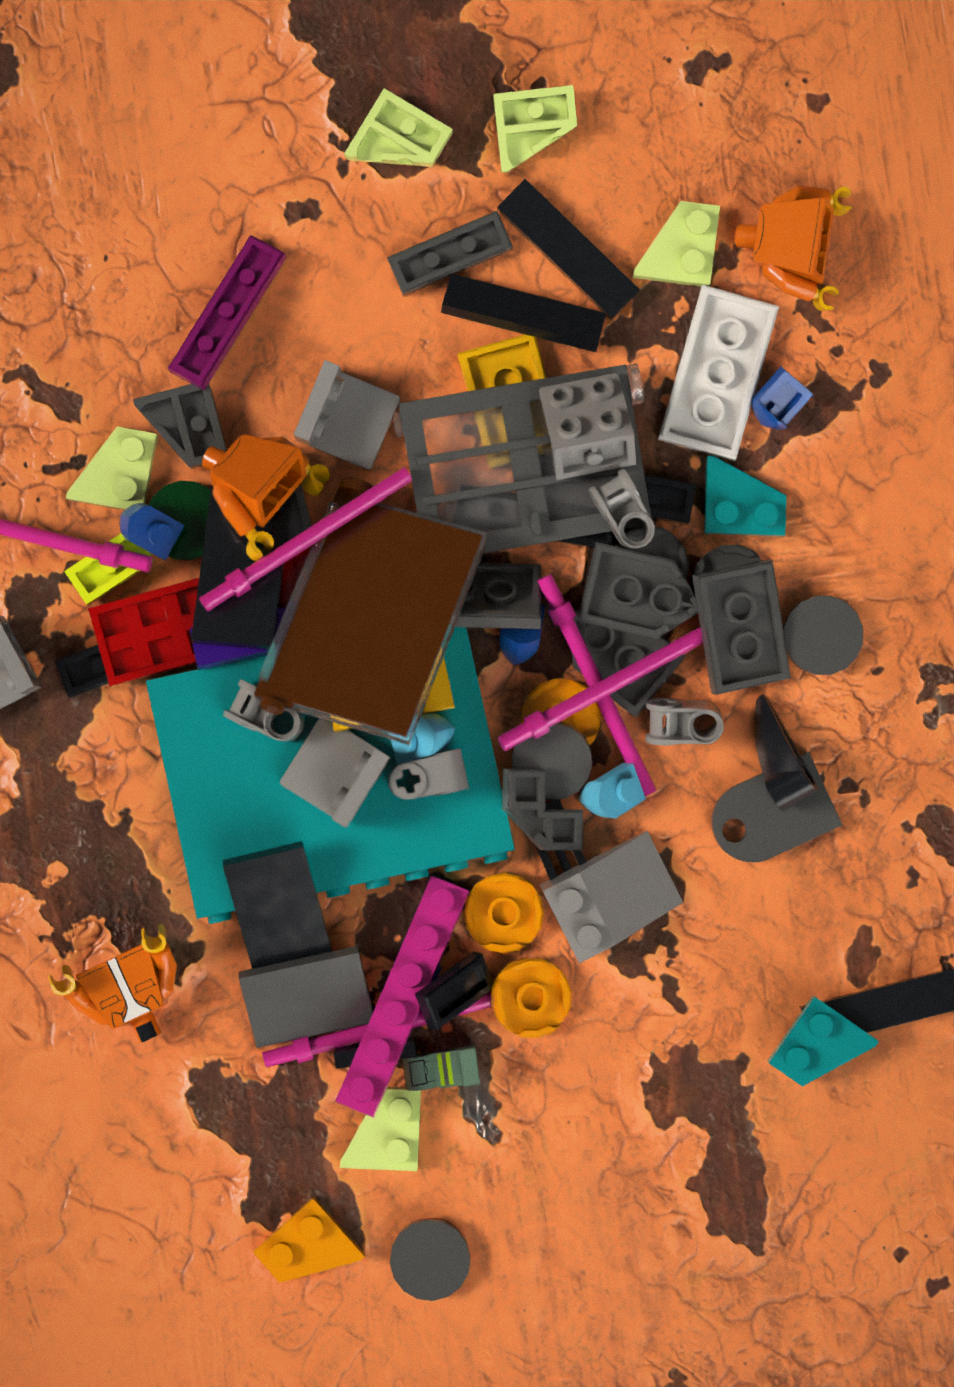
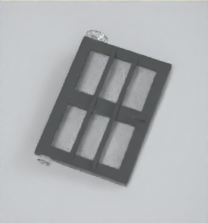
[392,363,652,554]

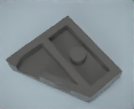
[133,383,227,469]

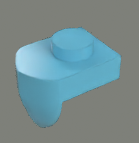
[389,713,455,765]
[578,763,646,818]

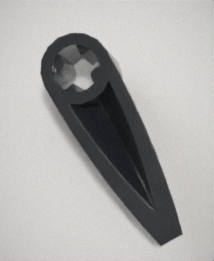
[754,694,818,811]

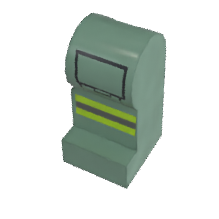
[402,1043,480,1091]

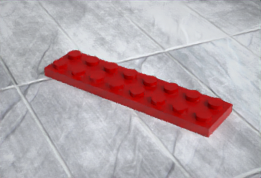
[88,543,324,687]

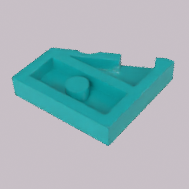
[704,456,787,537]
[767,995,879,1086]

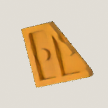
[253,1196,365,1283]

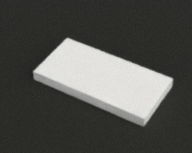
[658,285,779,461]

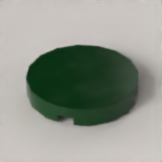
[149,481,211,561]

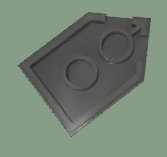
[577,542,698,639]
[572,610,686,718]

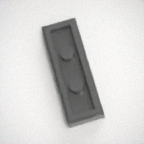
[387,211,513,296]

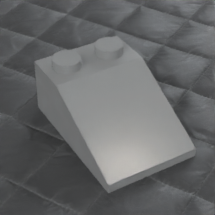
[540,831,683,963]

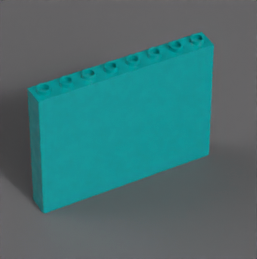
[146,627,515,924]

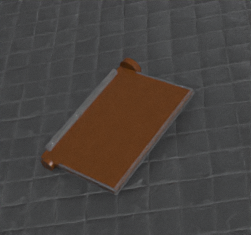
[254,477,489,745]

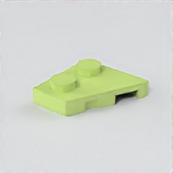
[493,85,577,173]
[344,88,453,167]
[633,201,720,287]
[66,426,158,510]
[340,1087,421,1171]

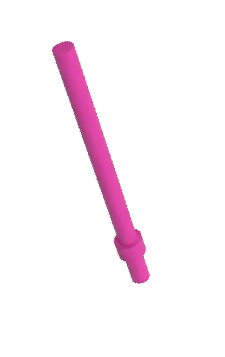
[199,467,412,612]
[0,518,153,572]
[537,574,657,796]
[497,627,703,751]
[262,991,492,1068]

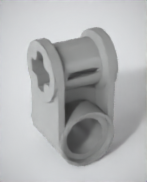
[588,469,655,549]
[222,679,305,742]
[645,698,724,746]
[388,748,469,799]

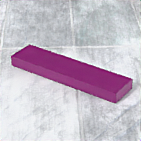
[168,235,286,391]

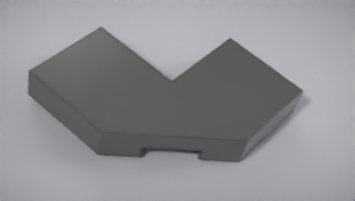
[502,769,583,850]

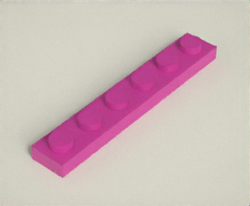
[335,876,469,1118]

